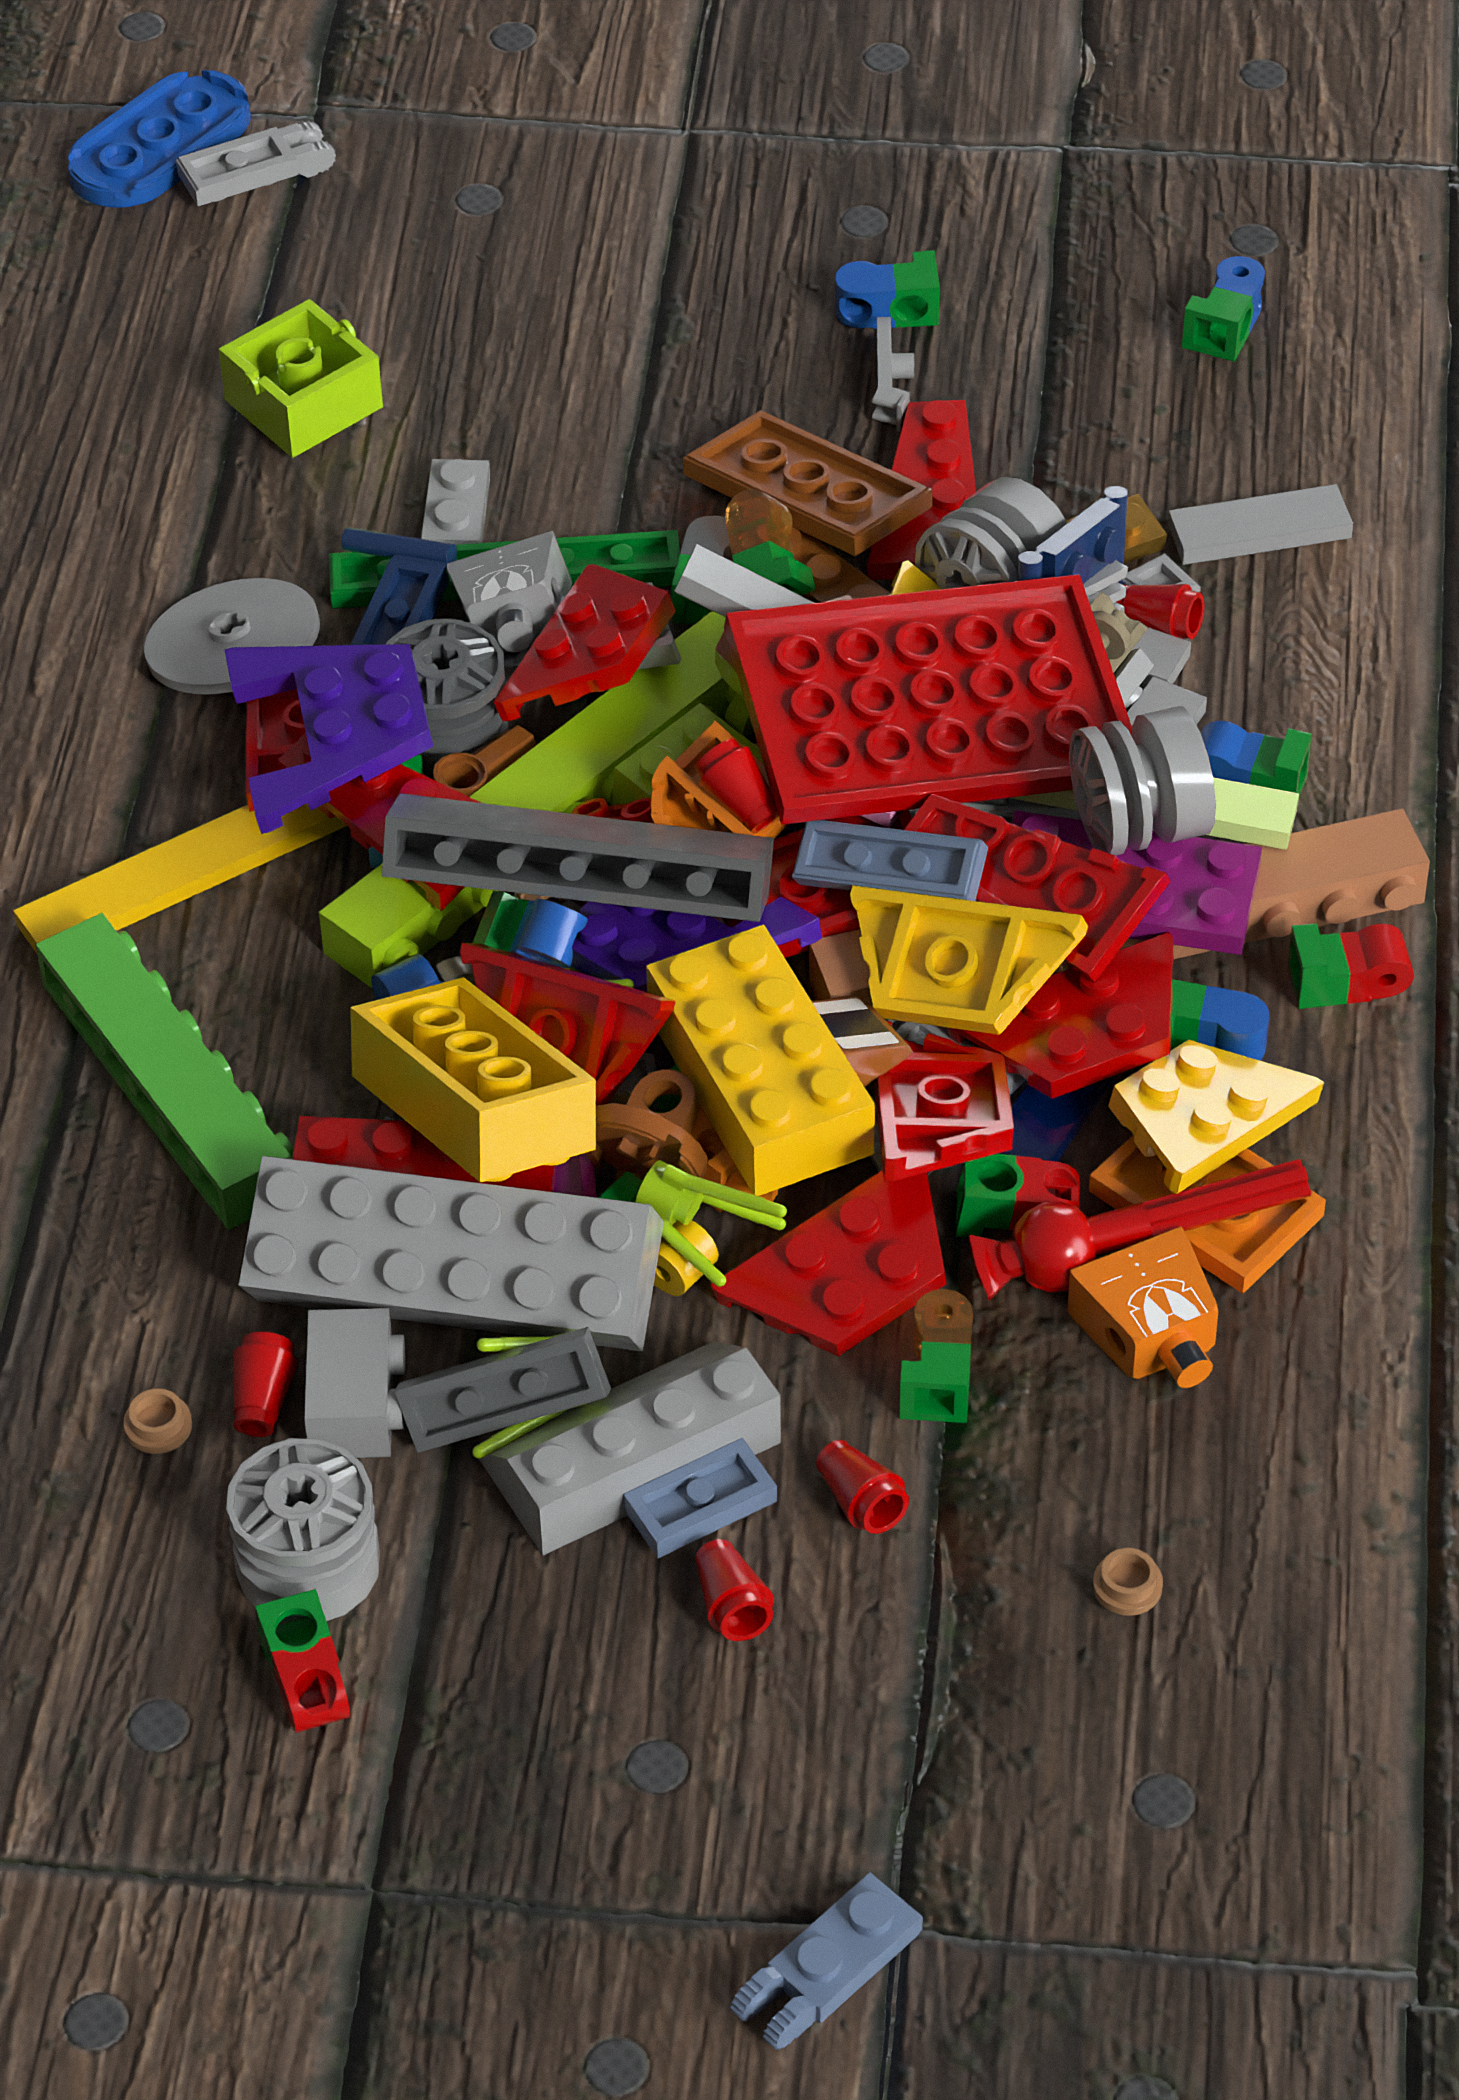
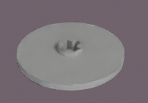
[144,578,320,694]

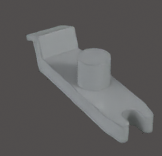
[872,317,914,432]

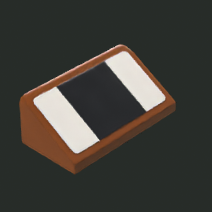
[812,996,913,1087]

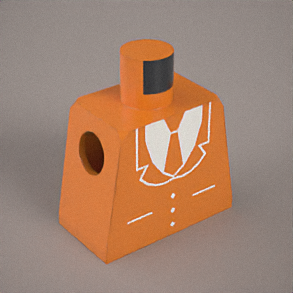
[1067,1226,1218,1388]

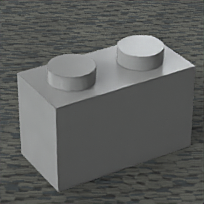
[305,1308,405,1458]

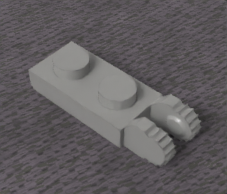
[176,120,336,206]

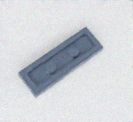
[792,820,988,901]

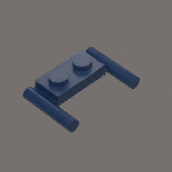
[1017,486,1128,585]
[341,527,457,645]

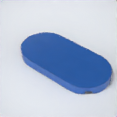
[68,70,251,208]

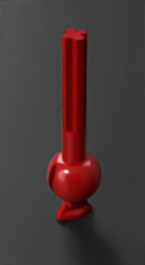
[969,1159,1311,1300]

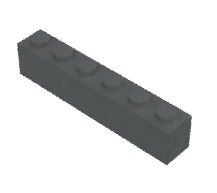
[382,793,774,922]

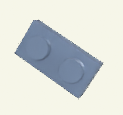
[623,1437,777,1559]

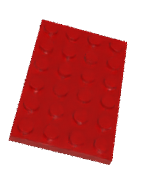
[724,574,1132,825]

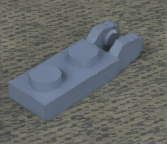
[730,1873,923,2051]

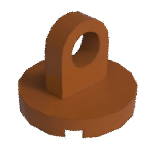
[585,1069,708,1181]

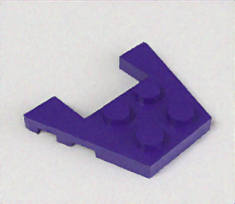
[224,644,434,834]
[571,897,822,992]

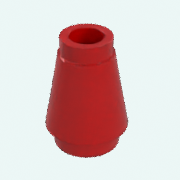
[1117,584,1205,639]
[694,738,779,834]
[233,1332,299,1437]
[816,1440,909,1534]
[695,1539,774,1641]

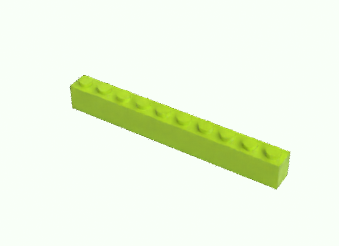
[319,611,736,988]

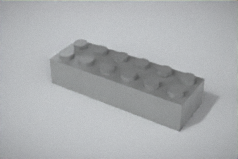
[239,1156,664,1351]

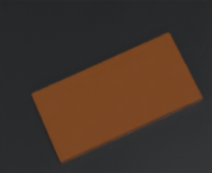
[683,410,932,556]

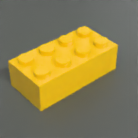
[646,924,875,1196]
[350,977,596,1183]

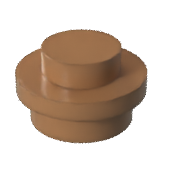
[124,1389,192,1454]
[1093,1548,1163,1616]

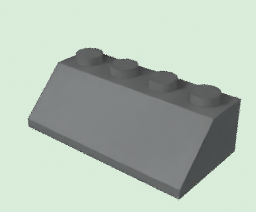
[479,1341,781,1555]

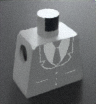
[447,531,572,652]

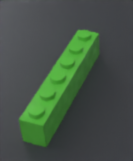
[35,913,294,1230]

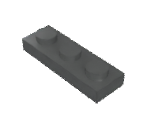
[394,1327,611,1453]

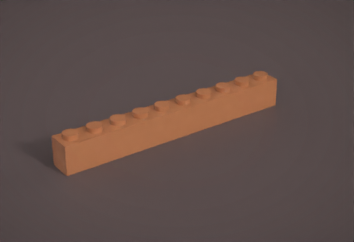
[809,808,1430,1021]

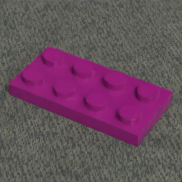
[1012,810,1262,955]

